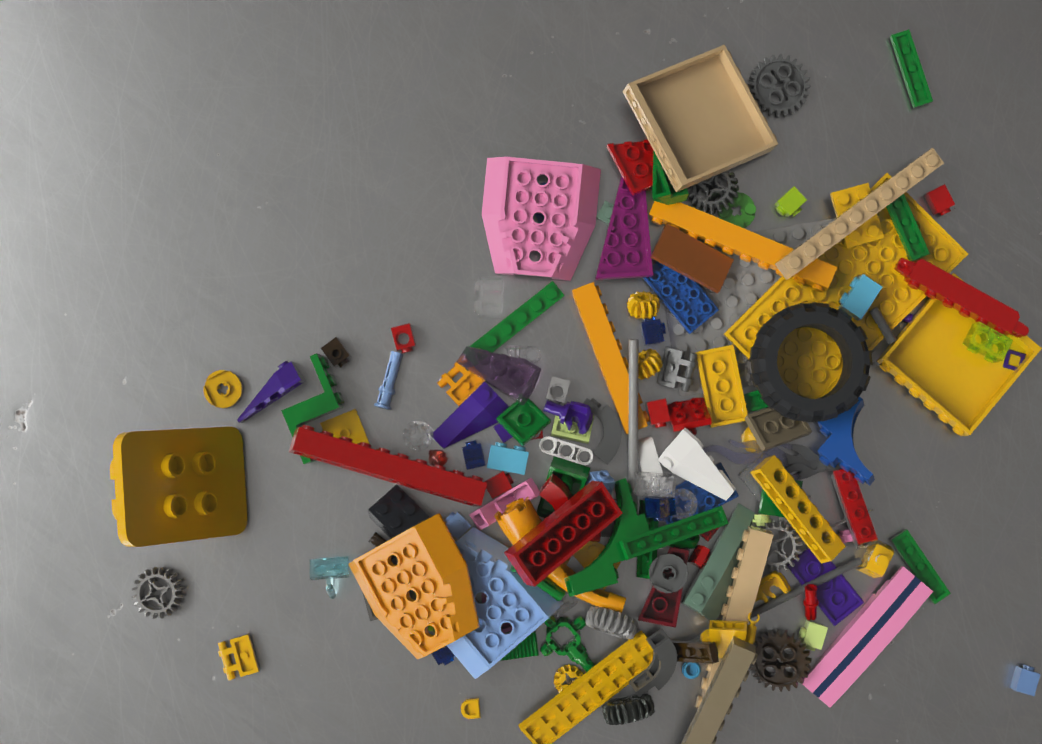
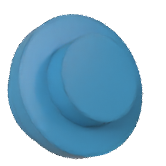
[682,662,701,679]

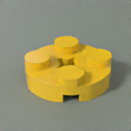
[203,370,243,408]

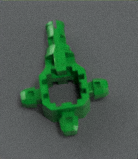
[540,615,595,672]

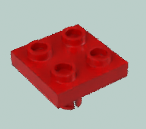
[667,397,712,436]

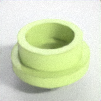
[752,514,772,526]

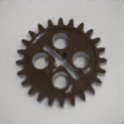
[749,629,812,692]

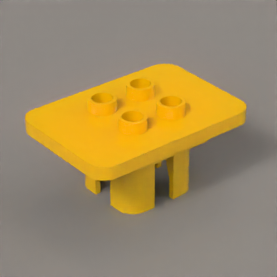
[110,427,247,547]

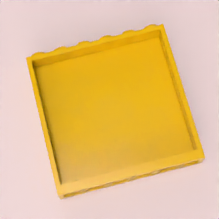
[877,273,1042,436]

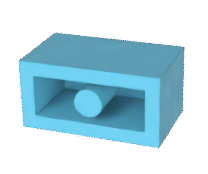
[838,274,882,321]
[487,442,529,475]

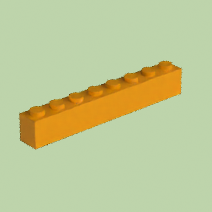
[571,282,650,434]

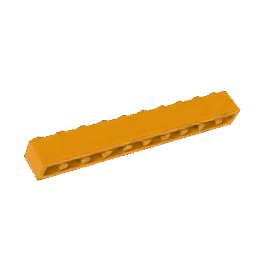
[649,201,838,292]

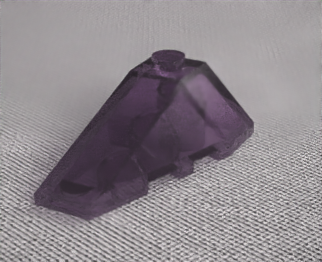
[457,346,541,406]

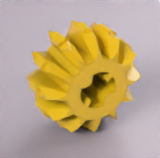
[627,291,660,320]
[638,348,663,380]

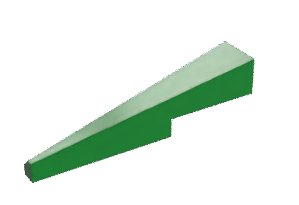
[652,150,689,205]

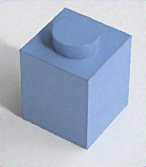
[1010,664,1041,696]

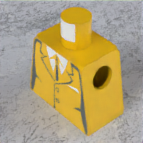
[857,539,895,578]

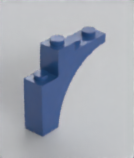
[817,396,875,486]

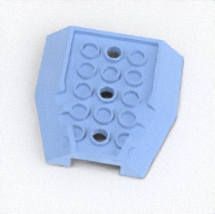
[447,527,564,679]

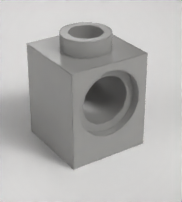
[546,376,570,404]

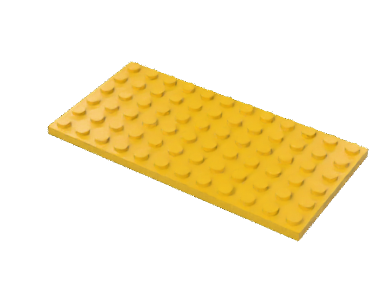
[723,173,968,399]

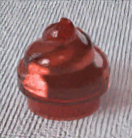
[428,449,448,466]

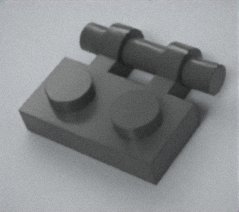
[657,346,698,392]

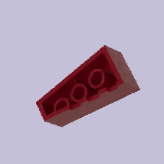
[638,546,690,628]

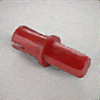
[803,584,819,621]

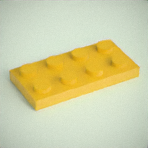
[695,345,748,428]

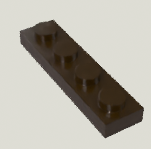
[671,640,719,664]

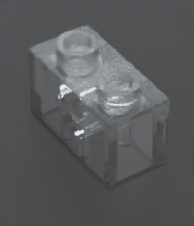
[632,472,676,497]

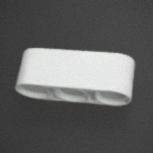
[539,436,594,465]
[638,436,667,495]

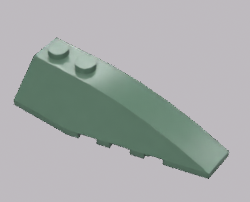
[681,503,755,620]

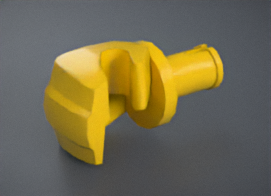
[755,571,791,603]

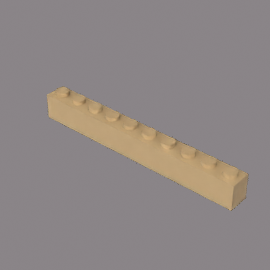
[775,148,944,280]
[695,525,774,708]

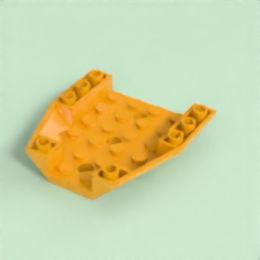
[348,513,480,660]

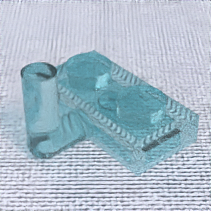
[310,557,349,599]

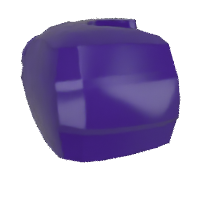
[543,400,593,435]

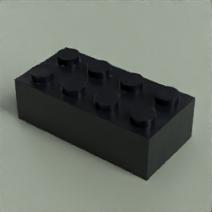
[368,484,430,539]

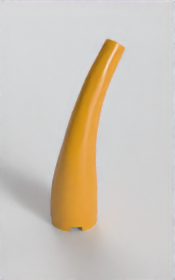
[494,497,626,613]

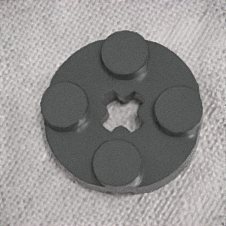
[649,553,688,593]

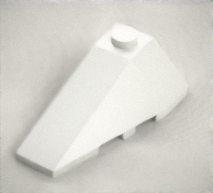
[658,428,736,501]

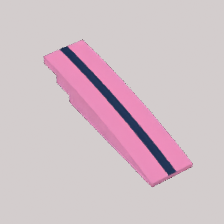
[803,566,933,708]

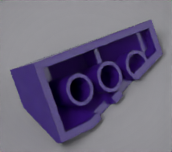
[237,361,306,423]
[430,381,509,449]

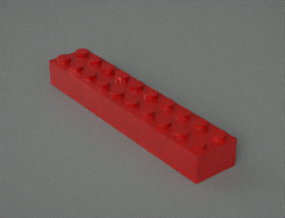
[289,425,487,507]

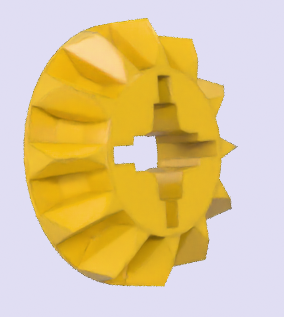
[554,665,583,693]

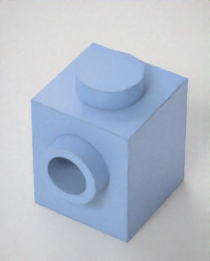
[445,511,472,540]

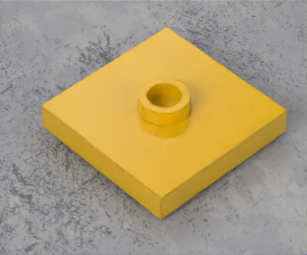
[320,409,370,444]

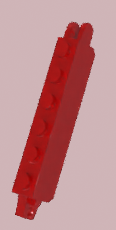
[894,258,1029,338]

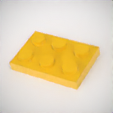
[830,183,884,249]

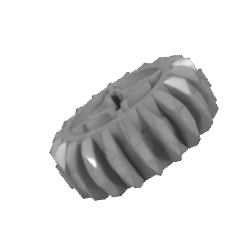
[758,520,803,572]
[132,567,185,619]
[585,606,638,640]

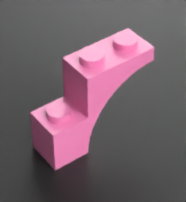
[469,478,540,530]

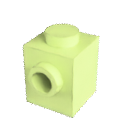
[798,620,828,651]

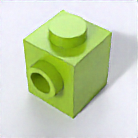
[775,186,807,218]

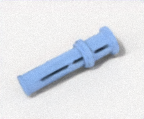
[374,351,403,410]

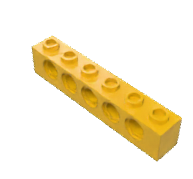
[750,455,846,564]

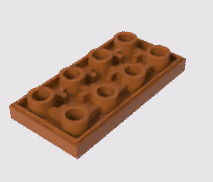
[650,224,734,293]

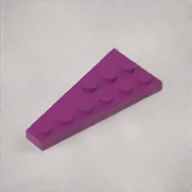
[595,175,653,280]

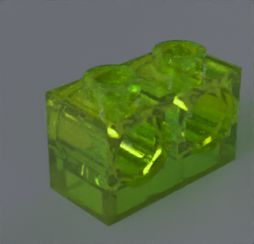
[962,322,1013,363]

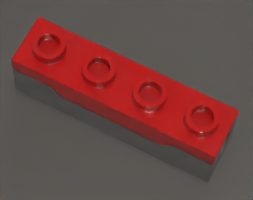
[831,469,878,550]

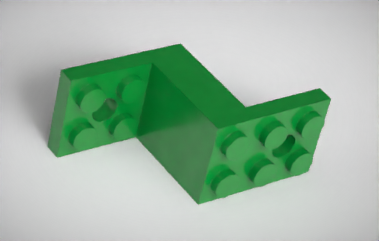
[281,353,345,464]

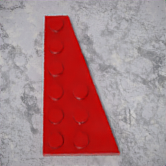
[606,139,653,196]

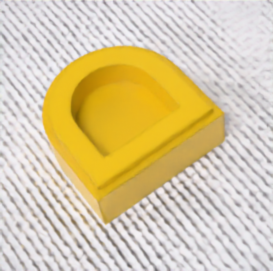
[461,698,481,719]

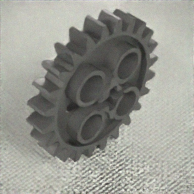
[748,54,811,117]

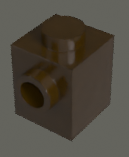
[321,337,352,368]

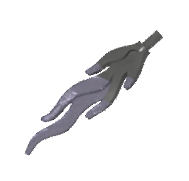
[703,439,840,480]

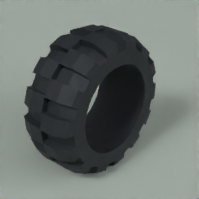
[749,302,873,422]

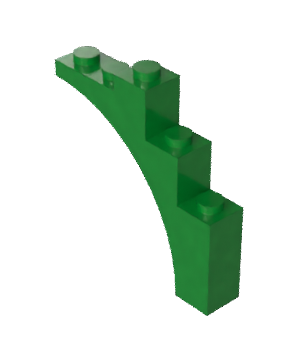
[564,478,650,597]

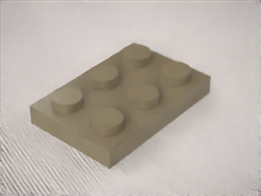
[744,408,813,452]

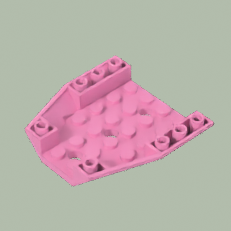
[482,157,601,281]

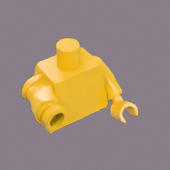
[700,612,760,658]

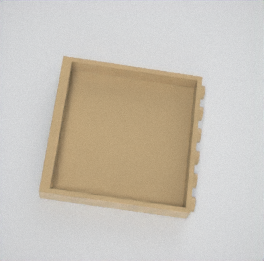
[622,45,778,192]

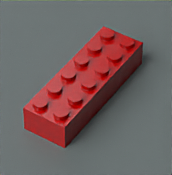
[504,481,623,587]

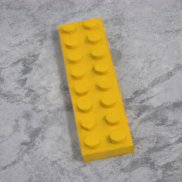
[518,630,653,744]

